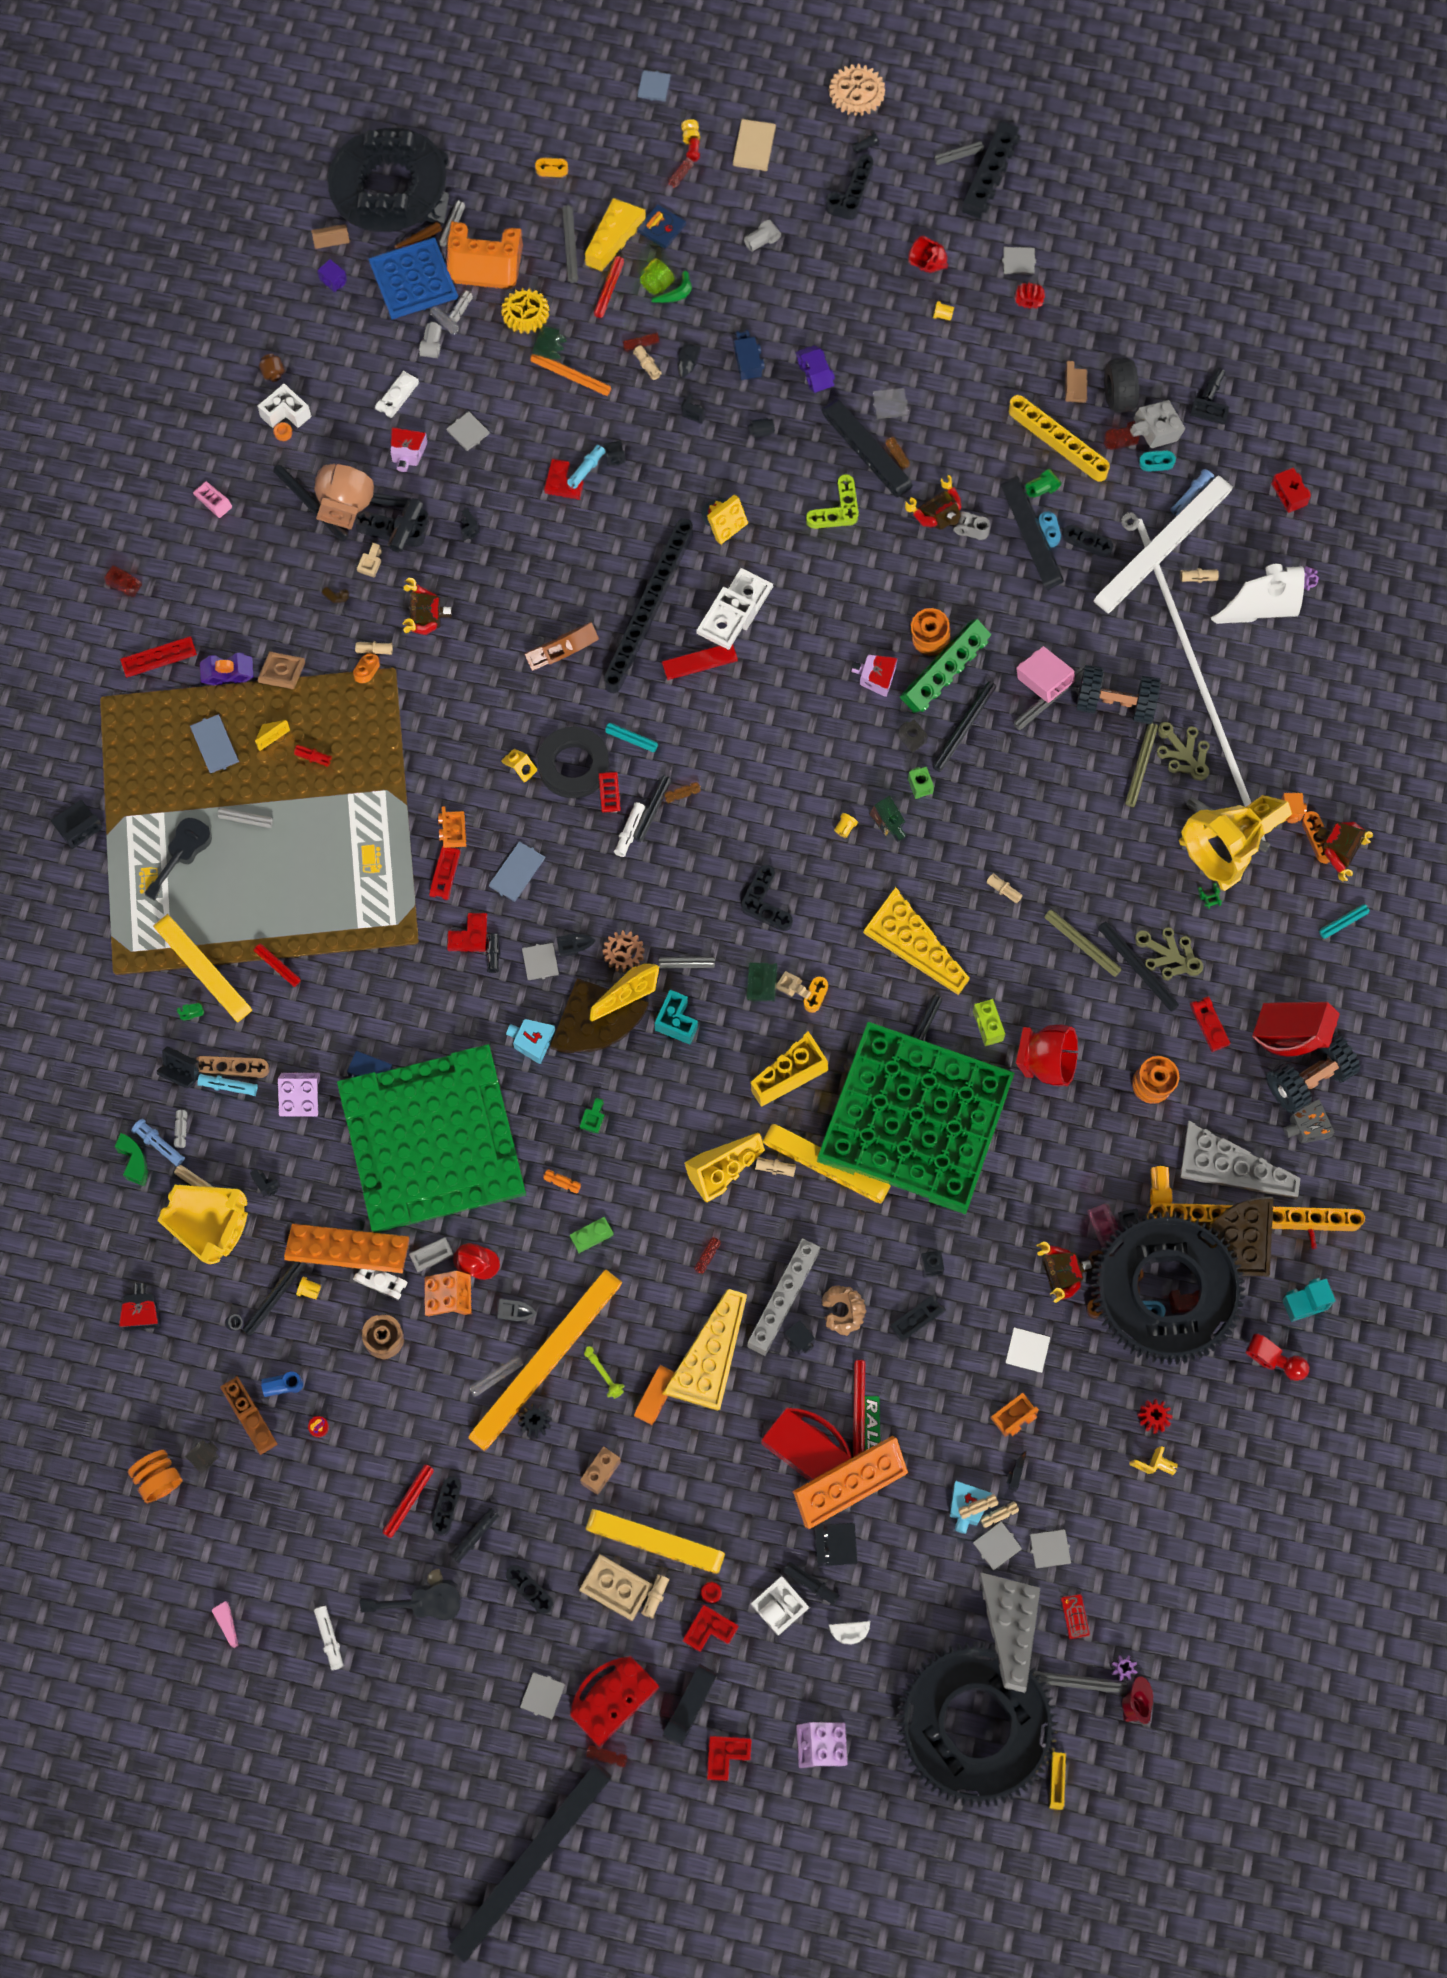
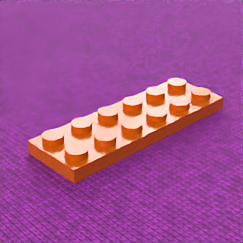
[284,1224,409,1273]
[793,1436,908,1529]

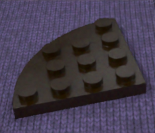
[550,978,649,1053]
[1189,1197,1274,1276]

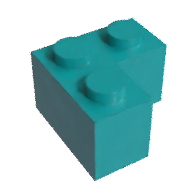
[655,990,698,1045]
[1282,1278,1336,1322]

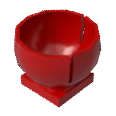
[1016,1024,1078,1087]

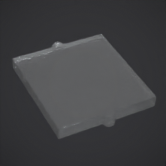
[873,388,908,419]

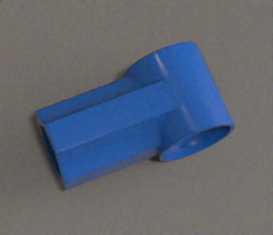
[261,1372,304,1397]

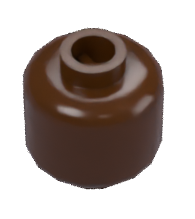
[259,354,285,382]

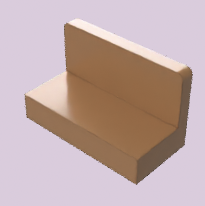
[311,224,350,249]
[1065,361,1087,402]

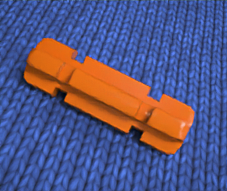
[543,1169,581,1194]

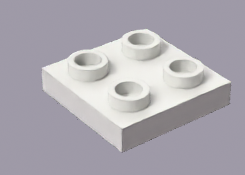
[751,1576,809,1636]

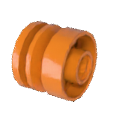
[911,608,951,656]
[1132,1056,1180,1104]
[128,1450,183,1503]

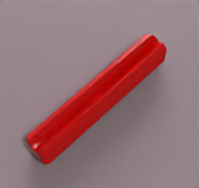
[254,943,301,987]

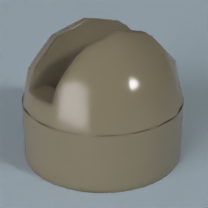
[427,1569,443,1585]

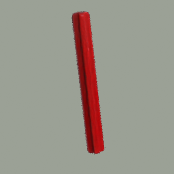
[853,1360,865,1457]

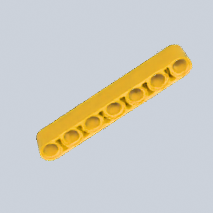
[1008,395,1110,482]
[153,914,253,1023]
[763,1124,891,1204]
[585,1509,725,1574]

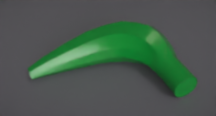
[652,271,692,303]

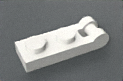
[375,371,419,418]

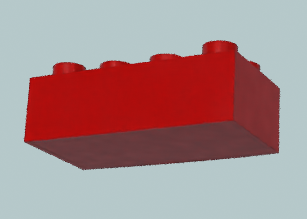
[1252,1002,1340,1057]
[761,1408,851,1481]
[570,1655,660,1748]

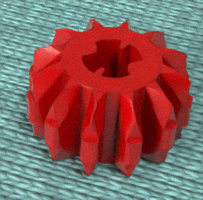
[1015,282,1045,309]
[1138,1399,1173,1434]

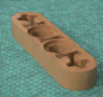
[196,1056,270,1078]

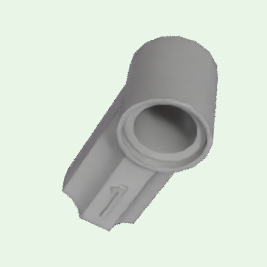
[744,220,781,251]
[419,322,442,358]

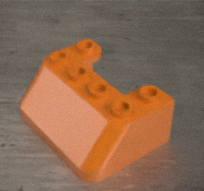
[447,222,523,289]

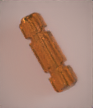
[886,437,910,469]
[664,782,701,803]

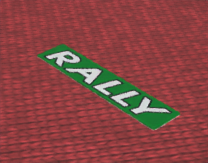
[865,1396,880,1451]

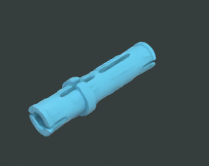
[567,445,605,489]
[197,1073,258,1096]

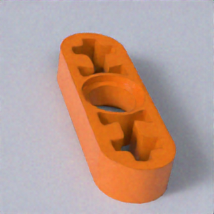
[1302,811,1330,864]

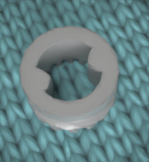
[1121,513,1139,531]

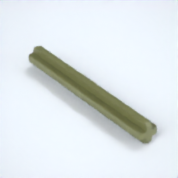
[1125,723,1158,807]
[1045,910,1121,977]

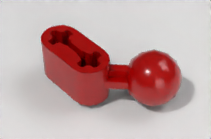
[1245,1334,1310,1381]

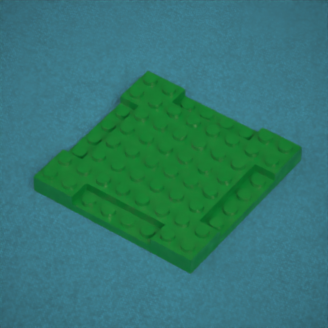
[817,1022,1014,1215]
[337,1044,526,1233]

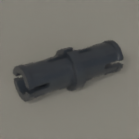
[1201,368,1226,402]
[485,933,501,973]

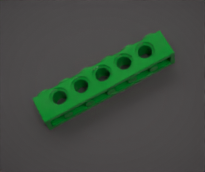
[899,619,991,713]

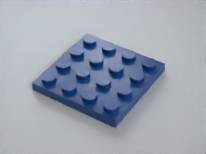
[369,238,458,320]

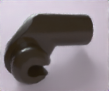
[322,587,349,603]

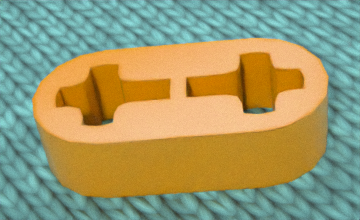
[535,158,568,177]
[803,977,828,1013]

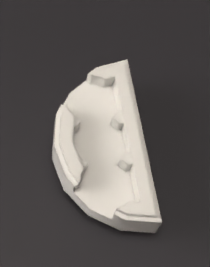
[829,1621,870,1645]

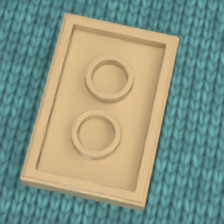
[733,119,776,171]
[579,1554,653,1622]

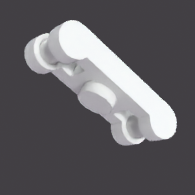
[353,1269,408,1301]

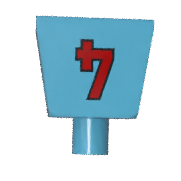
[506,1019,555,1064]
[950,1481,993,1534]

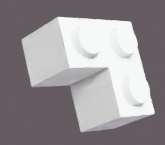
[258,384,311,428]

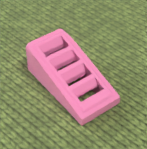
[193,481,232,518]
[212,1601,238,1648]

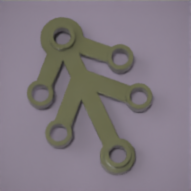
[1156,722,1209,781]
[1135,927,1203,980]

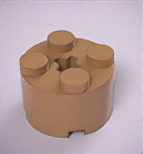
[362,1315,404,1359]

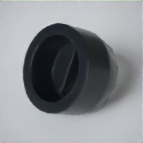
[225,1314,243,1331]

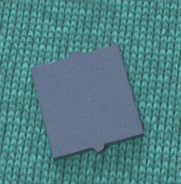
[638,70,671,101]

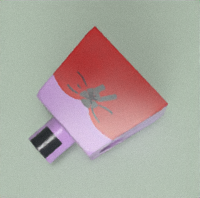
[391,428,427,472]
[852,655,897,697]

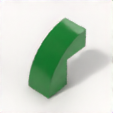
[115,1133,148,1186]

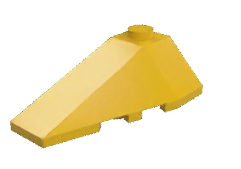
[590,964,659,1021]
[684,1133,765,1202]

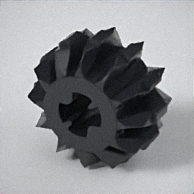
[518,1404,552,1439]

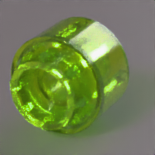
[640,258,675,295]

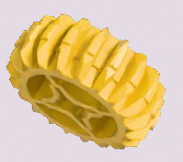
[501,287,549,334]

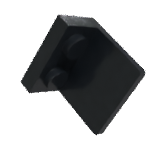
[51,800,103,849]
[814,1522,858,1567]

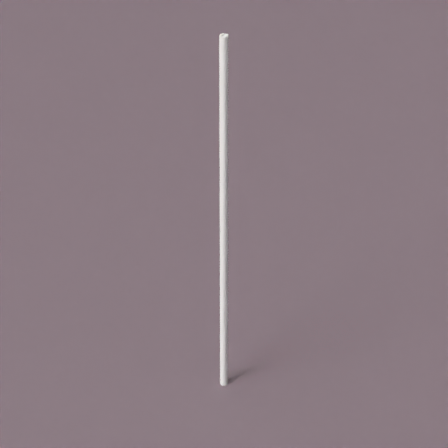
[1138,519,1266,841]

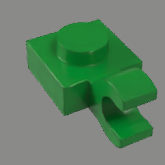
[580,1098,605,1134]

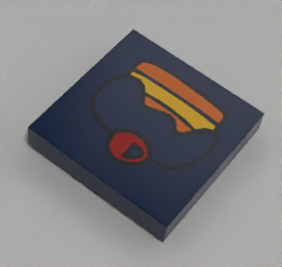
[637,204,686,249]

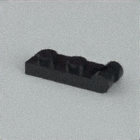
[890,1294,946,1342]

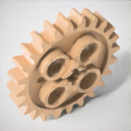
[829,64,885,116]

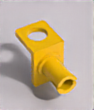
[1129,1446,1178,1476]

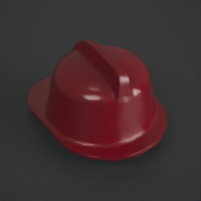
[1122,1677,1153,1724]

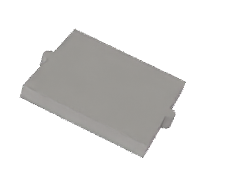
[1002,247,1036,275]
[447,412,490,451]
[522,943,559,980]
[973,1522,1022,1571]
[1030,1530,1071,1569]
[520,1673,565,1719]

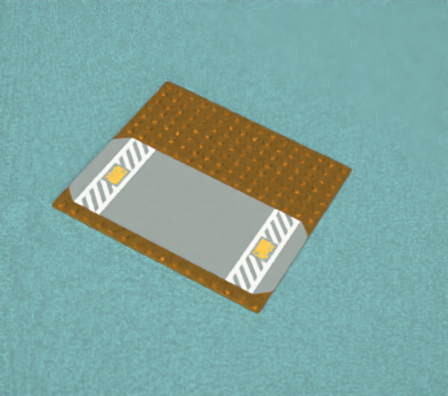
[100,668,419,975]

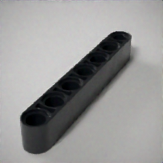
[822,399,913,498]
[1001,476,1064,590]

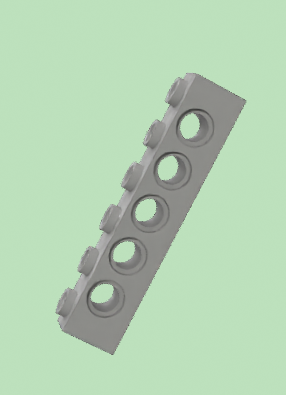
[748,1238,820,1356]

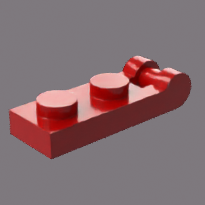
[430,846,461,900]
[1190,996,1230,1052]

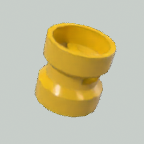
[681,119,700,144]

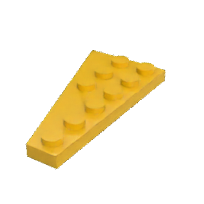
[863,887,969,995]
[662,1289,747,1411]

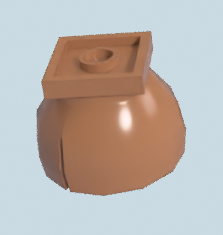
[315,464,374,529]

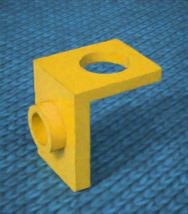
[501,749,538,782]

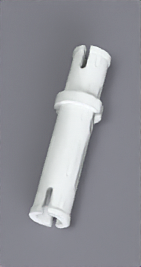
[614,802,645,857]
[314,1606,344,1670]

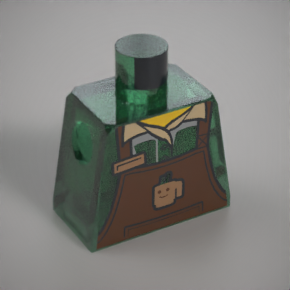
[869,796,906,842]

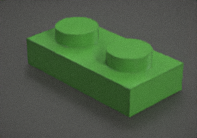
[570,1217,614,1253]

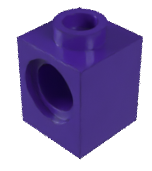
[318,259,347,292]

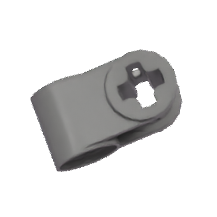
[954,512,990,540]

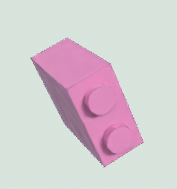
[1016,646,1075,703]

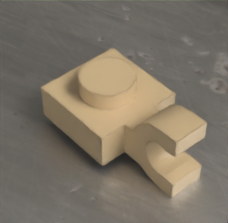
[357,543,382,578]
[775,971,811,999]

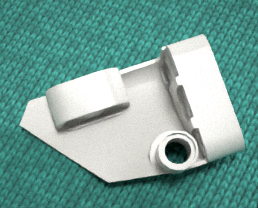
[1211,564,1305,624]

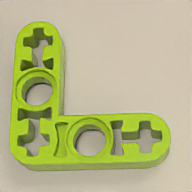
[806,475,859,529]

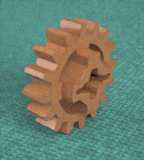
[603,931,645,973]

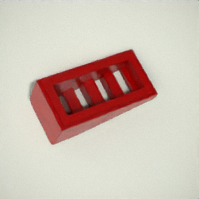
[599,772,621,812]

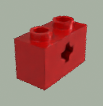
[1271,467,1311,513]

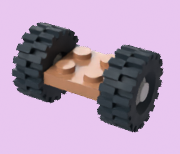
[1076,665,1161,724]
[1266,1032,1360,1114]

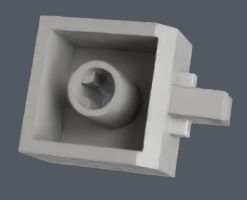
[1130,400,1185,448]

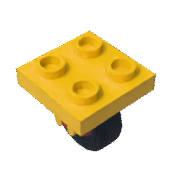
[701,495,748,544]

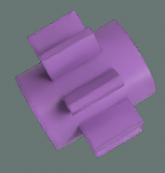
[1304,566,1319,590]
[1111,1656,1137,1681]

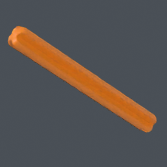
[531,352,611,396]

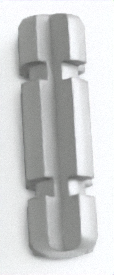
[449,291,473,322]
[174,1110,187,1148]

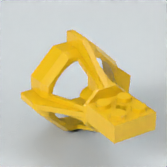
[1179,795,1292,891]

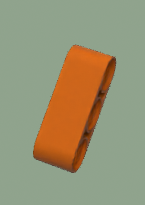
[634,1365,675,1425]

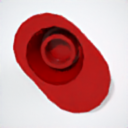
[453,1243,500,1280]

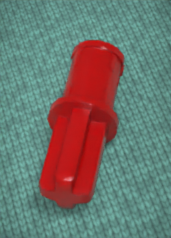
[294,745,332,767]

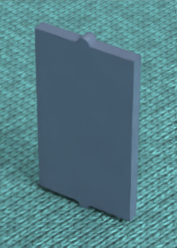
[190,715,239,773]
[489,842,545,902]

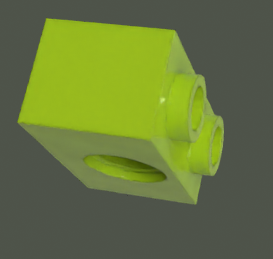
[973,999,1005,1046]

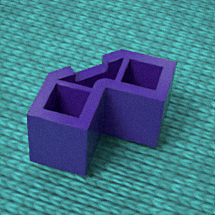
[795,345,835,393]
[200,653,253,685]

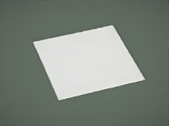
[1006,1328,1050,1373]

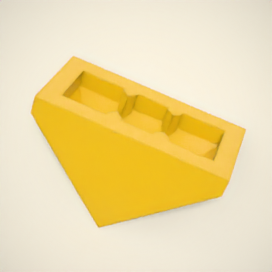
[255,720,290,751]

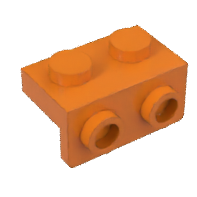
[438,806,466,848]
[991,1393,1039,1437]

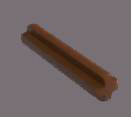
[394,222,442,250]

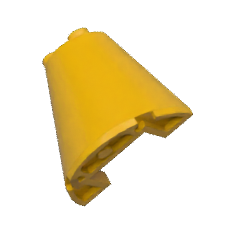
[157,1185,247,1264]

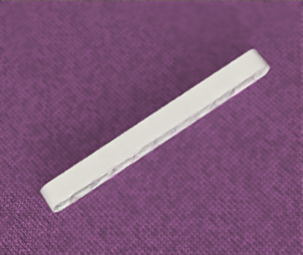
[1094,476,1233,613]

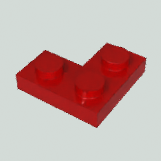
[544,459,584,500]
[447,913,487,952]
[683,1605,739,1652]
[707,1736,752,1781]

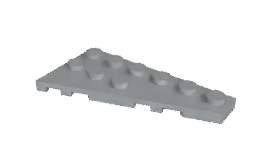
[1180,1121,1300,1199]
[979,1573,1040,1693]

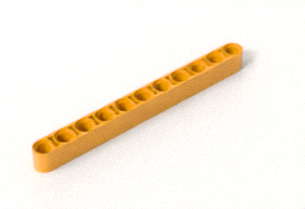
[1147,1203,1365,1231]
[468,1270,622,1451]

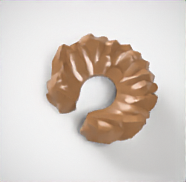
[822,1286,866,1336]

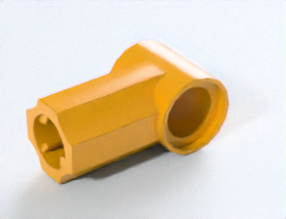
[1150,1166,1172,1206]

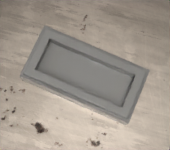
[409,1237,454,1272]

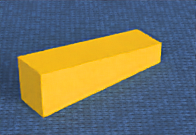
[1049,1752,1066,1810]

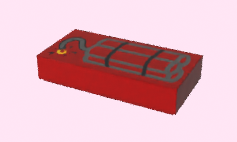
[1061,1594,1090,1640]

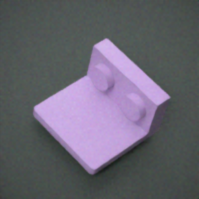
[278,1073,320,1116]
[797,1723,847,1768]

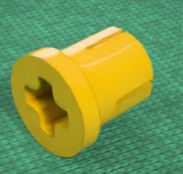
[933,301,954,321]
[834,813,858,838]
[296,1276,321,1300]

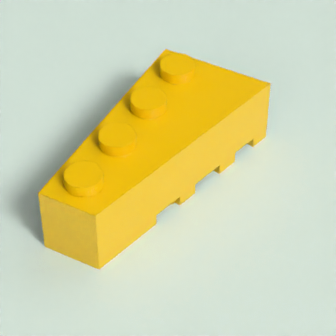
[585,198,646,271]
[751,1031,828,1107]

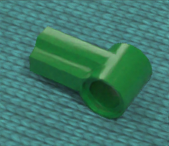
[1025,469,1062,498]

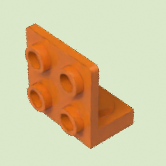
[425,1271,471,1316]

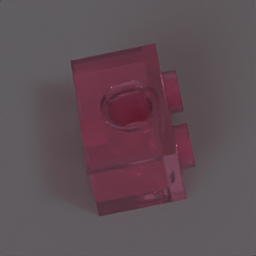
[1087,1204,1120,1248]

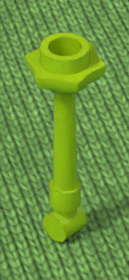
[584,1346,625,1399]

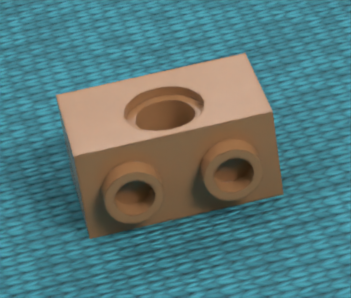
[580,1446,621,1495]

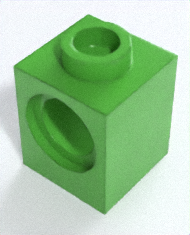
[908,767,934,799]

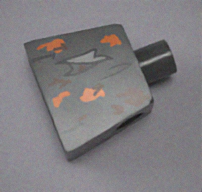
[1283,1099,1335,1143]

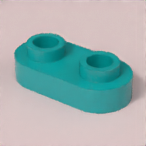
[1139,451,1176,472]

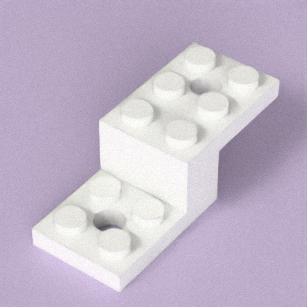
[697,568,773,650]

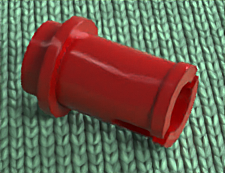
[686,138,700,162]

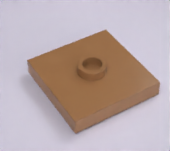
[258,652,305,689]

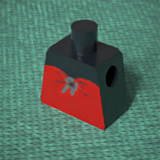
[119,1283,161,1331]

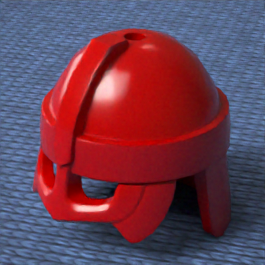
[908,236,948,273]

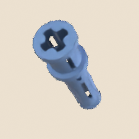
[1170,469,1215,516]
[131,1119,185,1167]

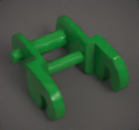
[1198,883,1222,909]
[177,1003,204,1021]

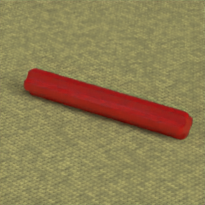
[594,256,624,318]
[383,1464,434,1538]

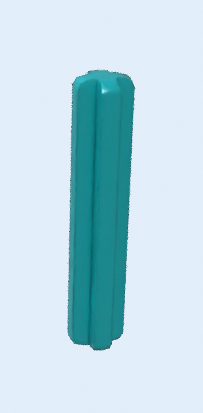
[606,723,658,752]
[1319,904,1370,939]

